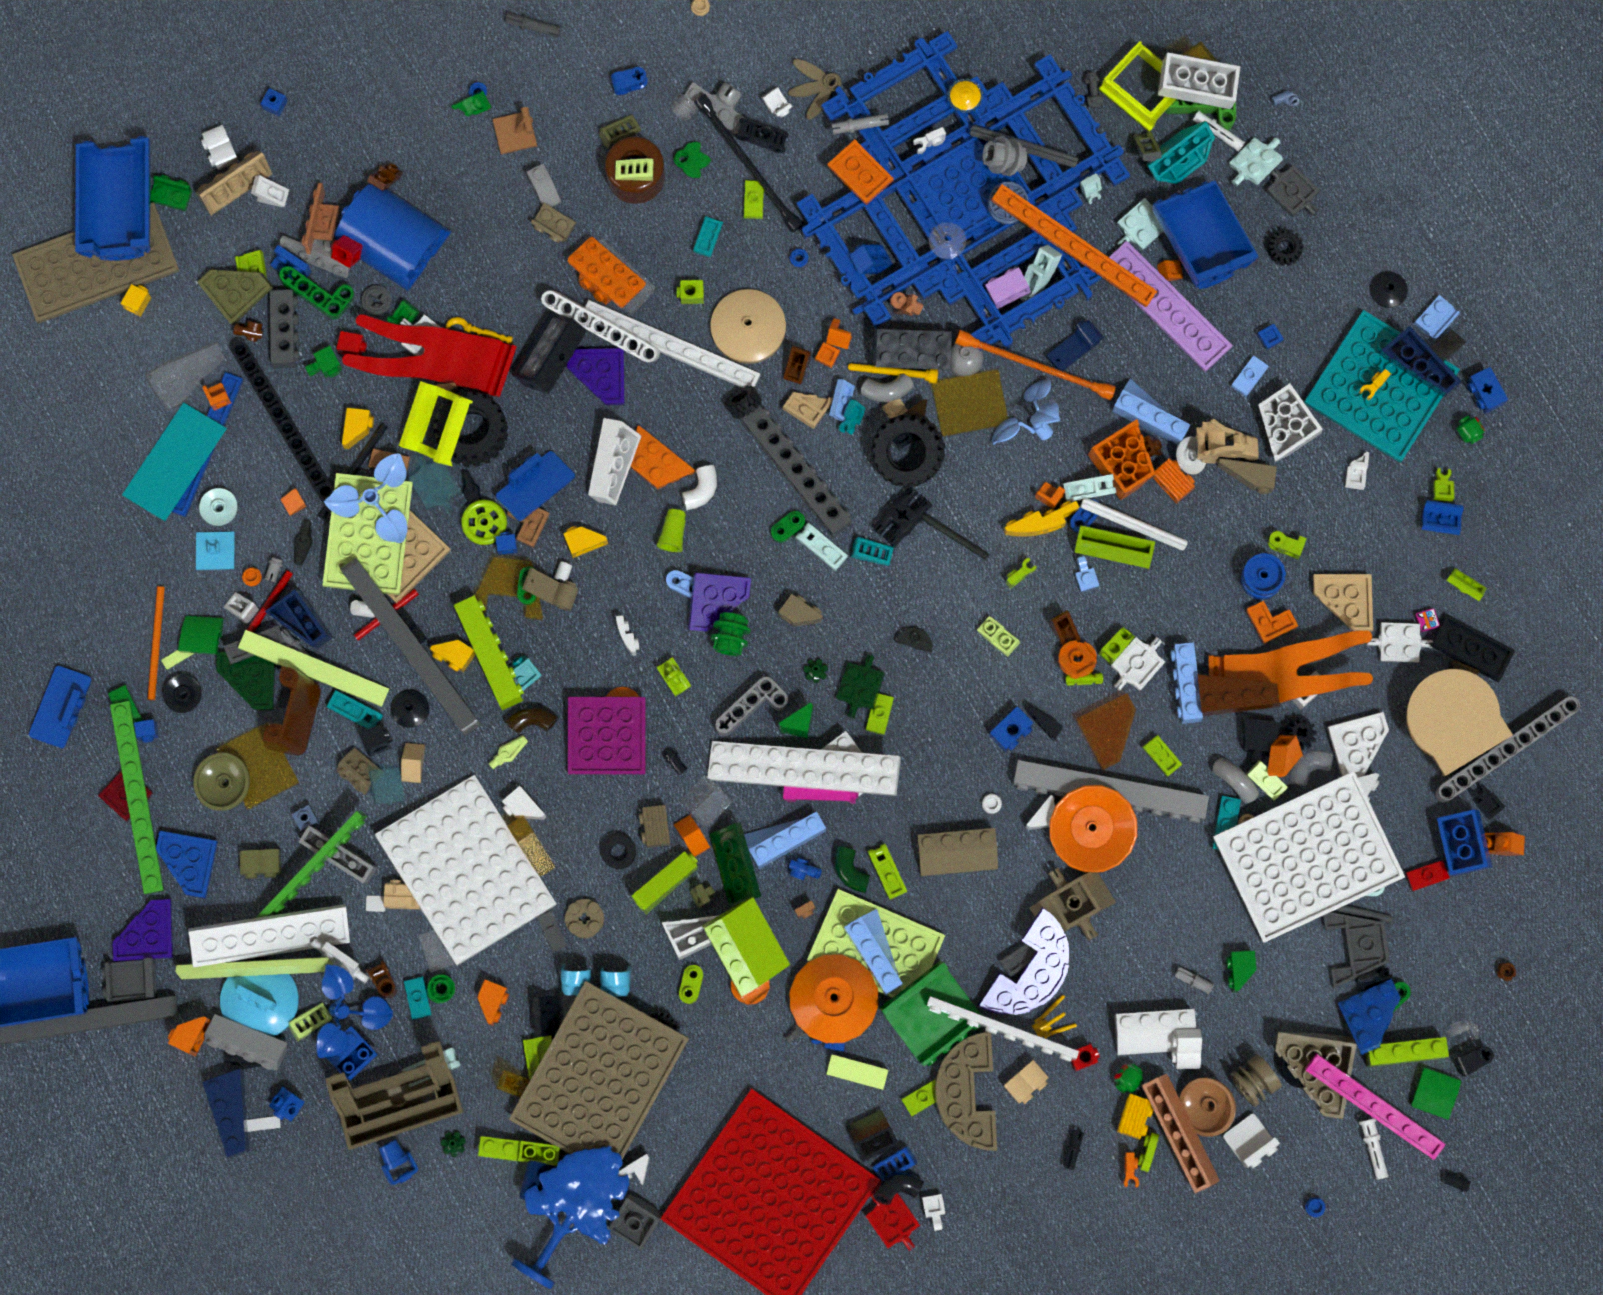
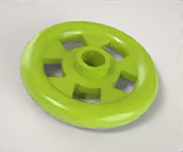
[461,500,507,545]

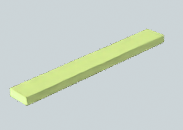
[238,630,389,707]
[176,957,333,979]

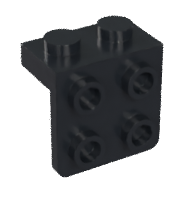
[532,995,577,1037]

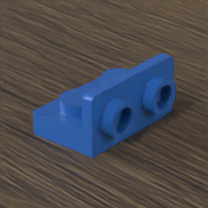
[271,245,311,286]

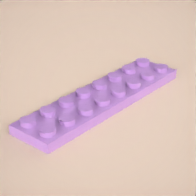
[1109,241,1233,372]

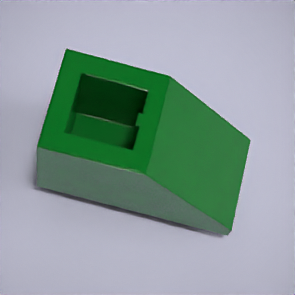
[1226,951,1257,993]

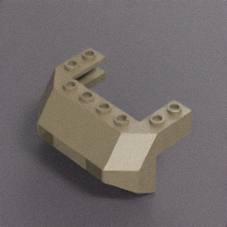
[325,1041,464,1150]

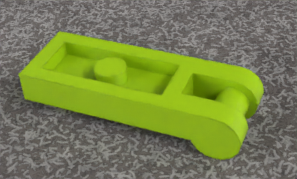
[867,843,907,900]

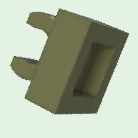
[690,884,715,909]

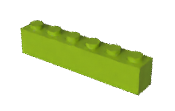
[454,595,524,711]

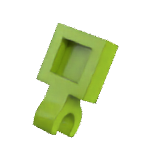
[1006,558,1037,589]

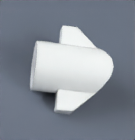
[350,600,375,618]

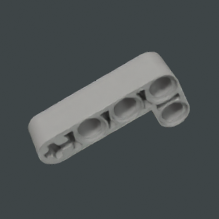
[715,677,788,736]

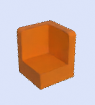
[826,318,852,349]
[202,383,231,411]
[1035,482,1066,510]

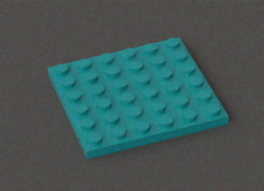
[1304,310,1460,463]

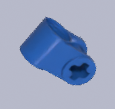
[611,67,648,95]

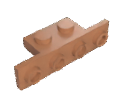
[302,183,340,254]

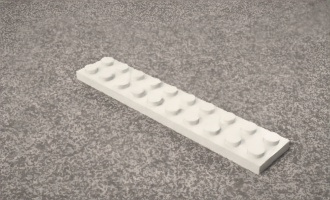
[707,741,901,796]

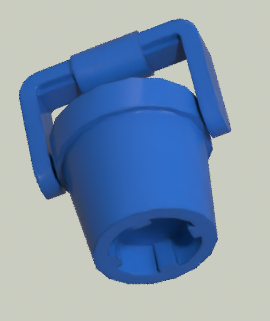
[378,1139,418,1185]

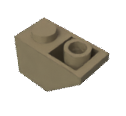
[778,594,823,627]

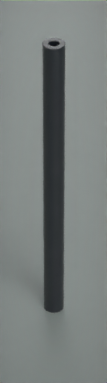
[317,423,388,520]

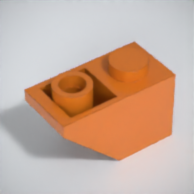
[1267,735,1303,777]
[1485,832,1525,856]
[477,980,509,1026]

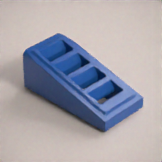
[872,1146,918,1181]

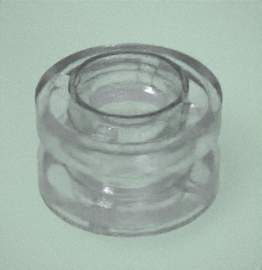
[670,93,699,123]

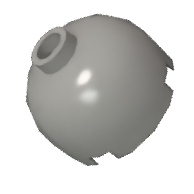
[950,342,984,378]

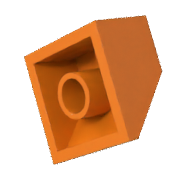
[168,1016,212,1057]

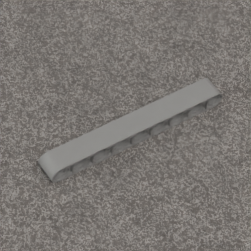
[1435,697,1580,803]

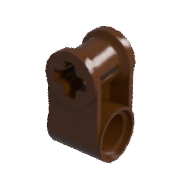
[366,960,398,999]

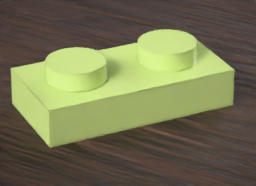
[1246,760,1288,801]

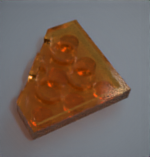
[1076,693,1136,771]

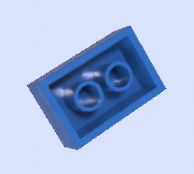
[1437,809,1492,876]

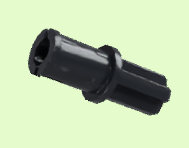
[1063,1130,1084,1170]

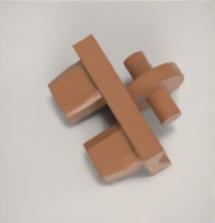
[890,292,924,316]

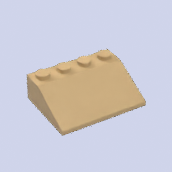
[195,151,272,215]

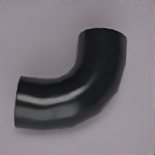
[873,1172,924,1205]

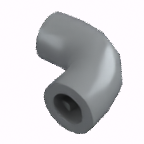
[861,374,914,402]
[1213,758,1259,803]

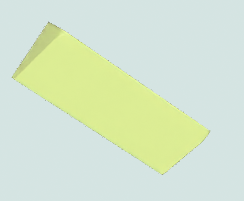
[826,1055,888,1090]

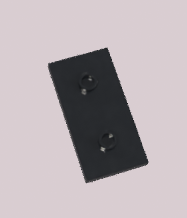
[1430,614,1515,683]

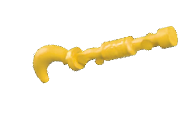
[446,317,513,344]

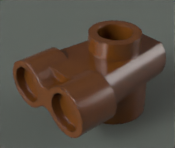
[233,320,264,342]

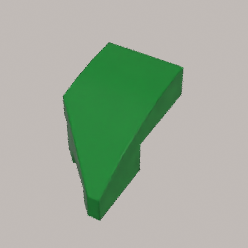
[451,91,492,117]

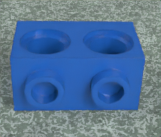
[850,244,892,274]

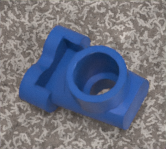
[789,858,822,880]

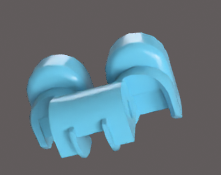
[561,964,631,997]

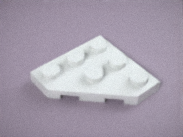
[1327,712,1389,778]

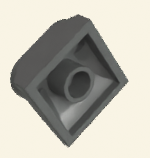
[608,1195,662,1251]

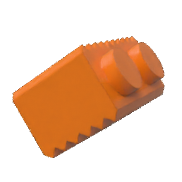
[1152,458,1195,504]

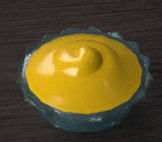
[947,78,984,113]

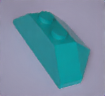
[1147,121,1215,184]

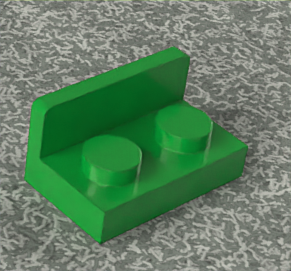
[150,175,192,212]

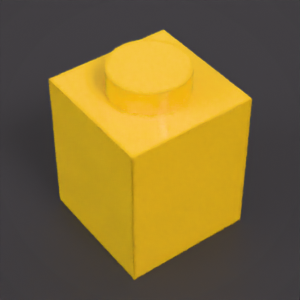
[120,284,151,317]

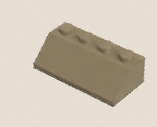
[917,828,998,876]

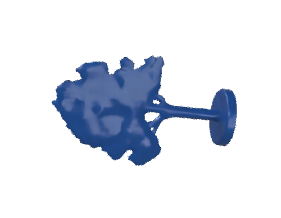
[511,1146,630,1289]

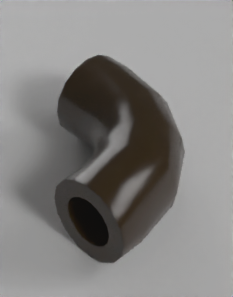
[505,706,559,734]

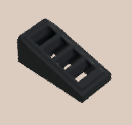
[1027,706,1063,741]

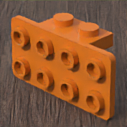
[567,237,646,308]

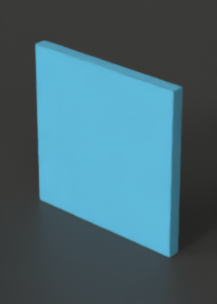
[196,532,235,570]

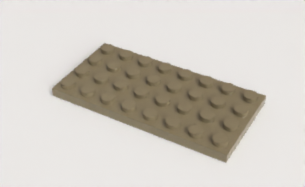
[12,202,180,324]

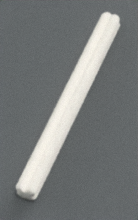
[1081,498,1188,550]

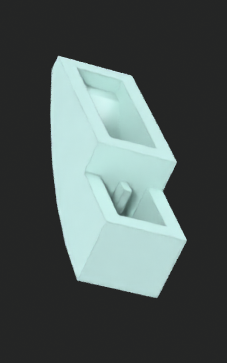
[1019,245,1062,302]

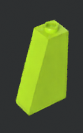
[631,851,698,915]

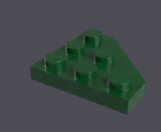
[216,652,275,711]

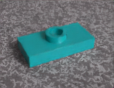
[693,216,723,258]
[404,977,432,1020]

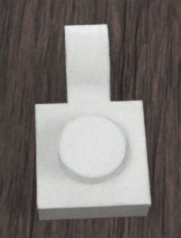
[913,127,946,154]
[922,1194,945,1231]

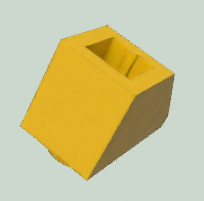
[430,640,476,673]

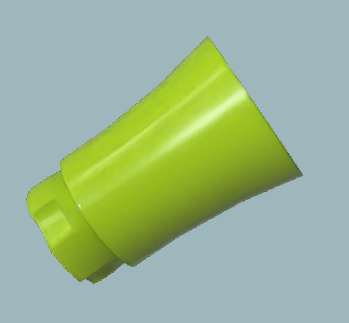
[657,509,686,552]

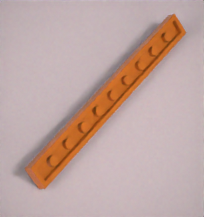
[990,184,1157,308]

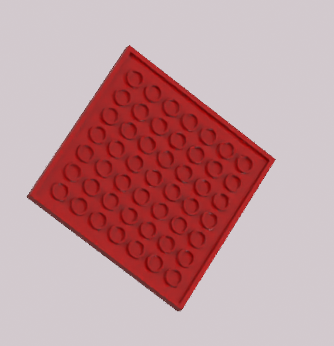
[661,1089,881,1295]

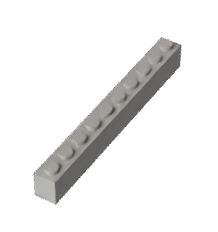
[1013,760,1209,823]

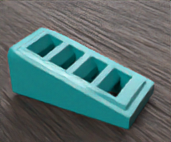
[850,537,894,566]

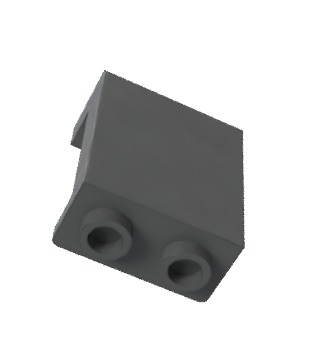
[102,958,157,1003]

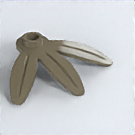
[788,59,842,120]

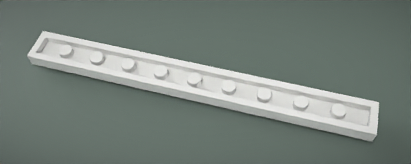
[581,300,760,388]

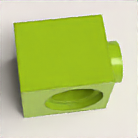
[677,280,704,304]

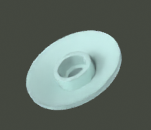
[199,488,238,526]

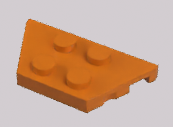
[630,426,695,489]

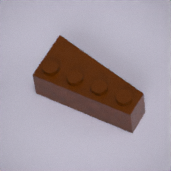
[1197,674,1281,716]

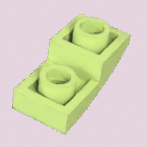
[977,616,1020,657]

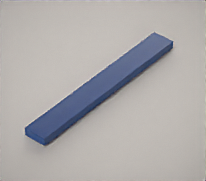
[172,372,243,517]

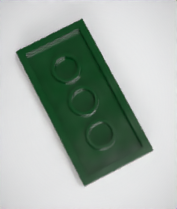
[710,822,762,908]

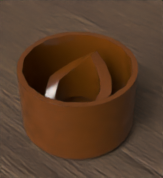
[605,136,665,204]

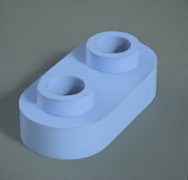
[666,570,693,598]

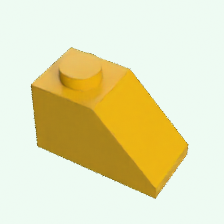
[342,408,374,450]
[563,526,608,558]

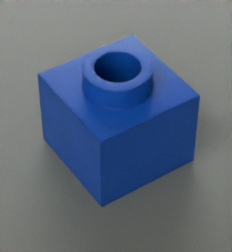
[261,88,288,116]
[496,532,518,555]
[134,719,159,743]

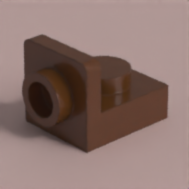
[1144,435,1162,457]

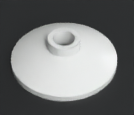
[1176,437,1206,475]

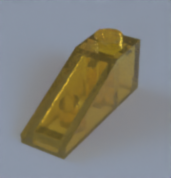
[507,816,555,877]

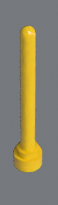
[848,363,938,384]

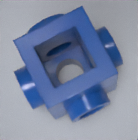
[269,1086,305,1121]

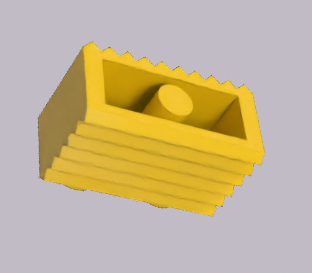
[1117,1094,1154,1140]

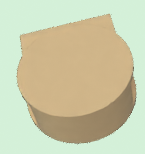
[1406,669,1513,777]

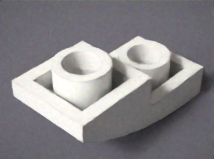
[616,616,639,656]

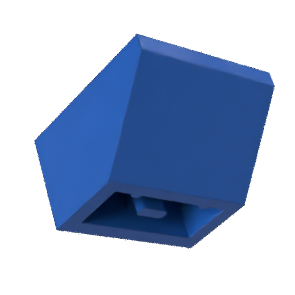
[326,1026,378,1082]

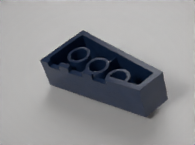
[1380,326,1461,398]
[202,1069,249,1158]

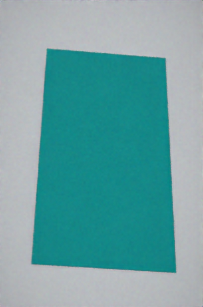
[122,402,227,521]

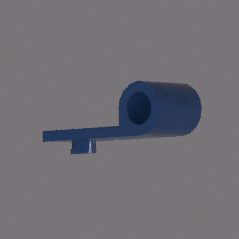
[1046,320,1104,372]

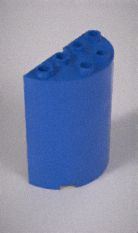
[1152,181,1259,289]
[334,183,451,291]
[0,937,89,1028]

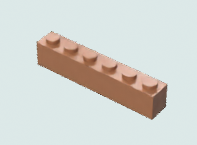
[1142,1073,1220,1193]

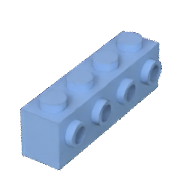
[1171,642,1203,724]

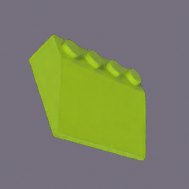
[701,897,790,997]

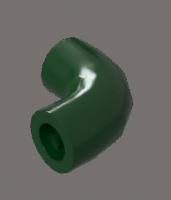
[835,846,870,893]

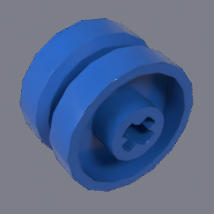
[1240,553,1286,600]

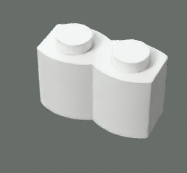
[201,125,239,170]
[1171,1029,1202,1069]

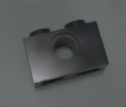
[359,724,393,757]

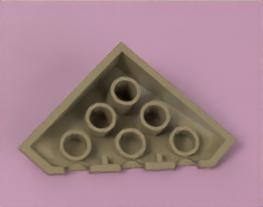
[1275,1031,1357,1119]

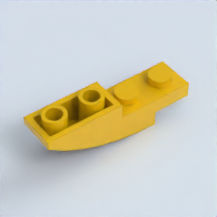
[1004,501,1080,537]

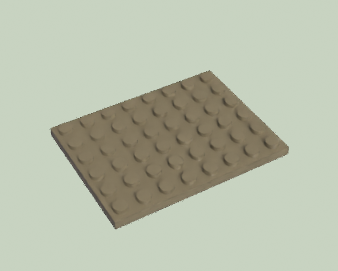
[509,981,689,1159]

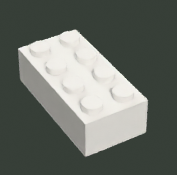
[1158,53,1240,109]

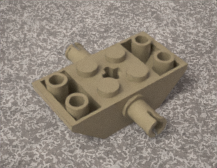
[1029,868,1116,941]

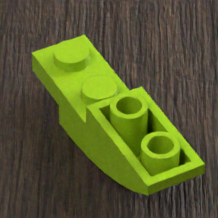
[477,1136,560,1166]

